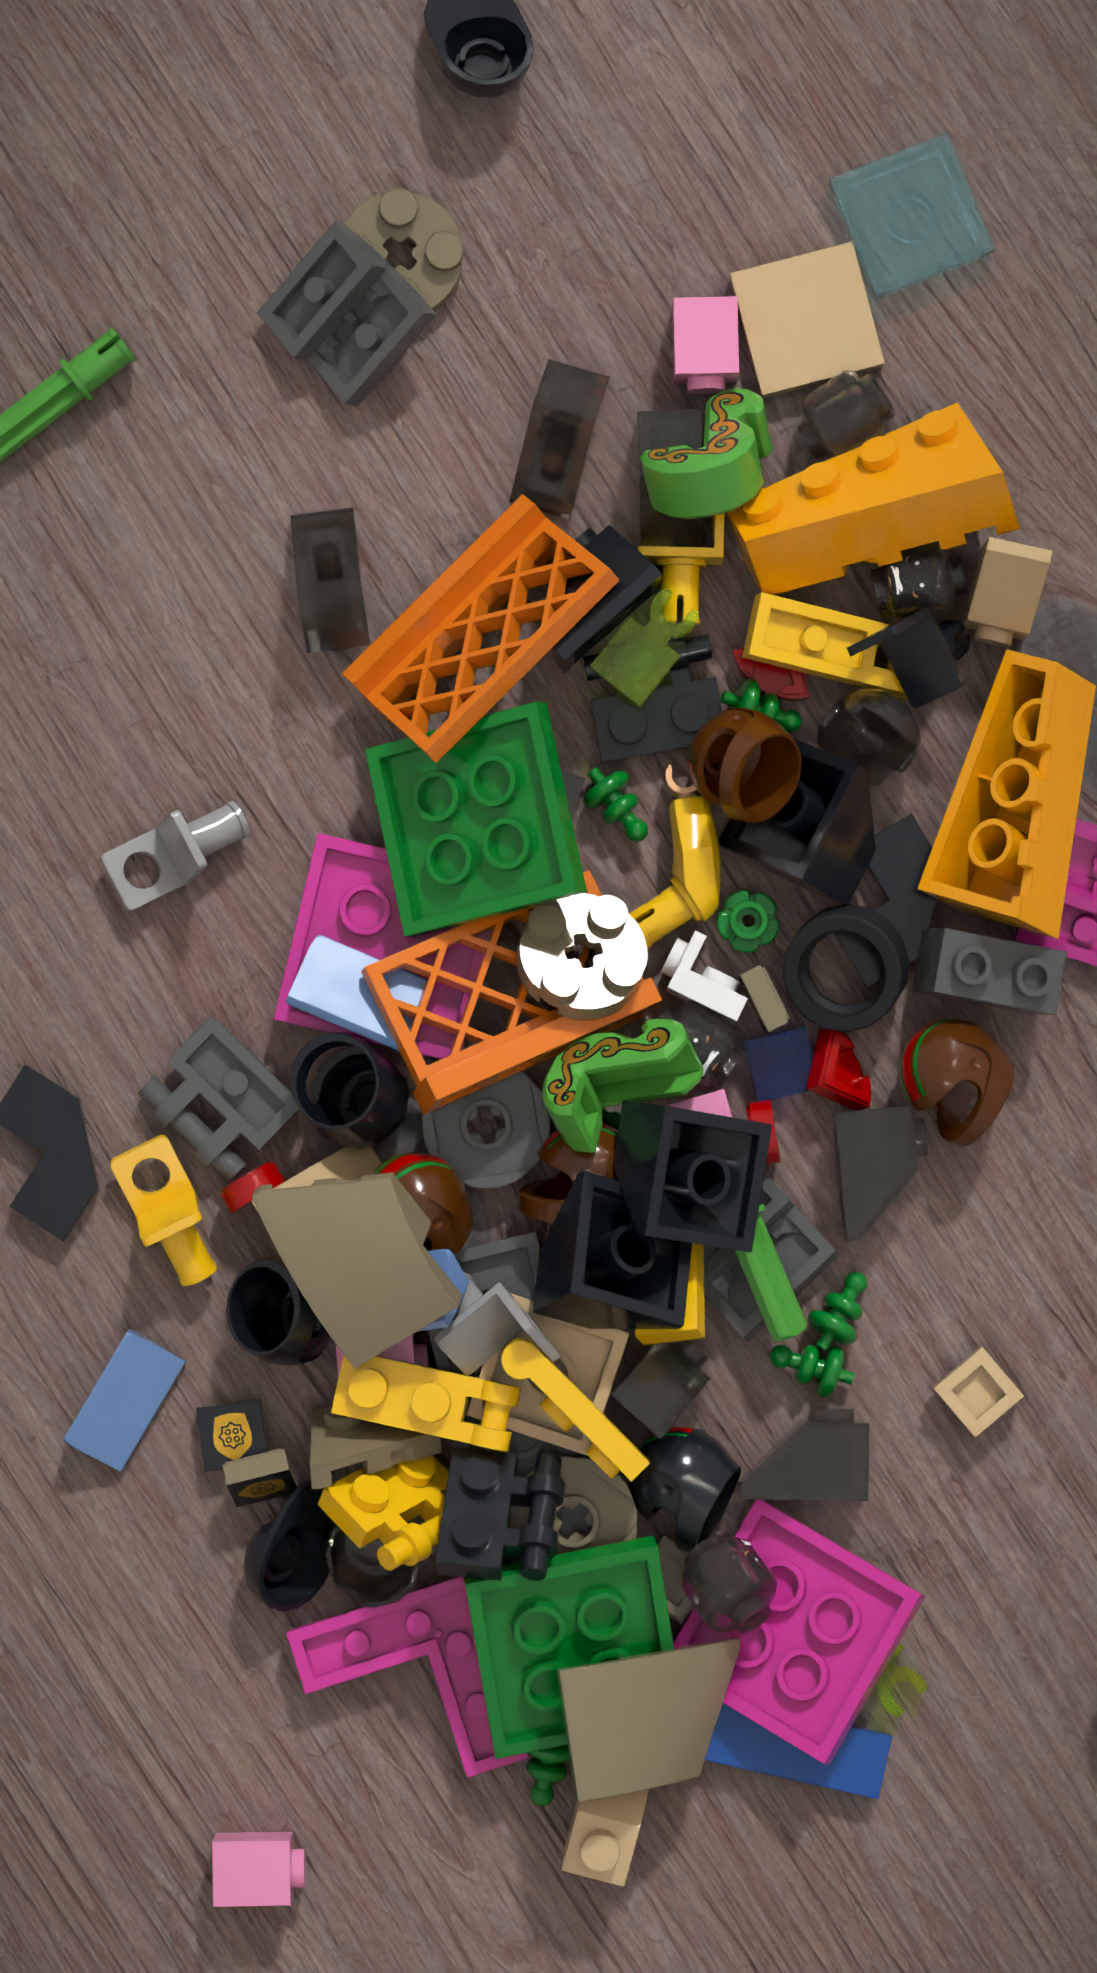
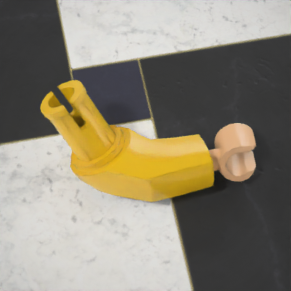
[628,764,721,949]

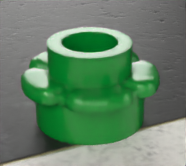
[717,890,780,953]

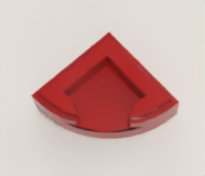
[732,648,810,701]
[806,1029,871,1111]

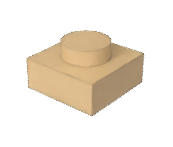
[932,1346,1024,1438]

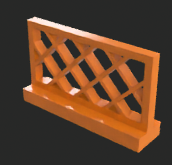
[341,494,620,763]
[361,870,662,1115]

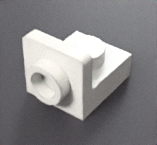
[661,930,748,1025]

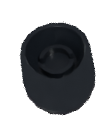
[423,0,534,98]
[243,1479,346,1612]

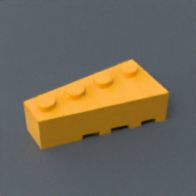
[727,402,1020,595]
[917,649,1096,940]

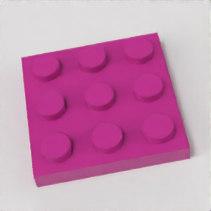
[273,833,492,1059]
[673,1498,925,1765]

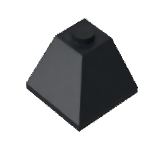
[556,525,662,673]
[718,738,876,906]
[613,1100,772,1253]
[532,1171,692,1329]

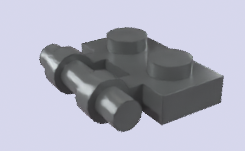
[138,1016,300,1182]

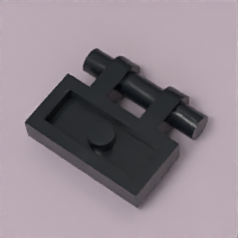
[583,632,722,764]
[435,1448,566,1581]

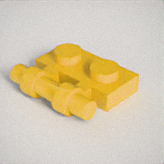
[317,1455,449,1571]

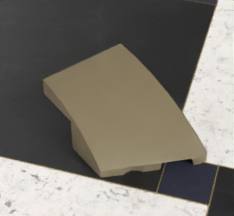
[252,1172,462,1369]
[557,1637,740,1802]

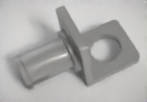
[100,801,250,912]
[434,1272,561,1375]

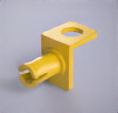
[637,513,725,626]
[110,1135,217,1286]

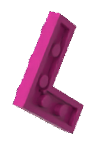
[286,1576,529,1778]

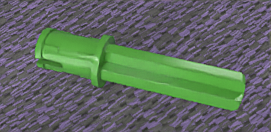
[0,326,137,463]
[735,1204,807,1342]

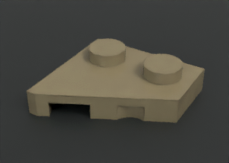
[310,1402,442,1489]

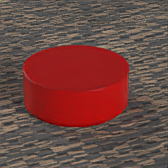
[746,1099,781,1165]
[220,1161,285,1214]

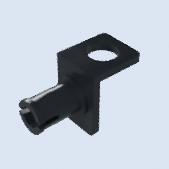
[846,607,971,708]

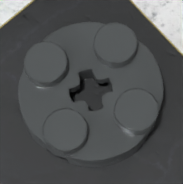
[422,1072,550,1189]

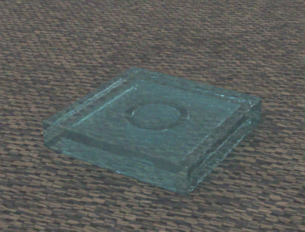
[829,132,995,300]

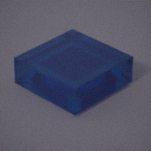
[743,1026,813,1101]

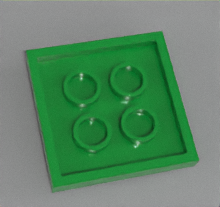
[365,701,587,937]
[463,1535,674,1759]

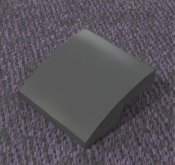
[257,221,437,406]
[704,1173,840,1342]

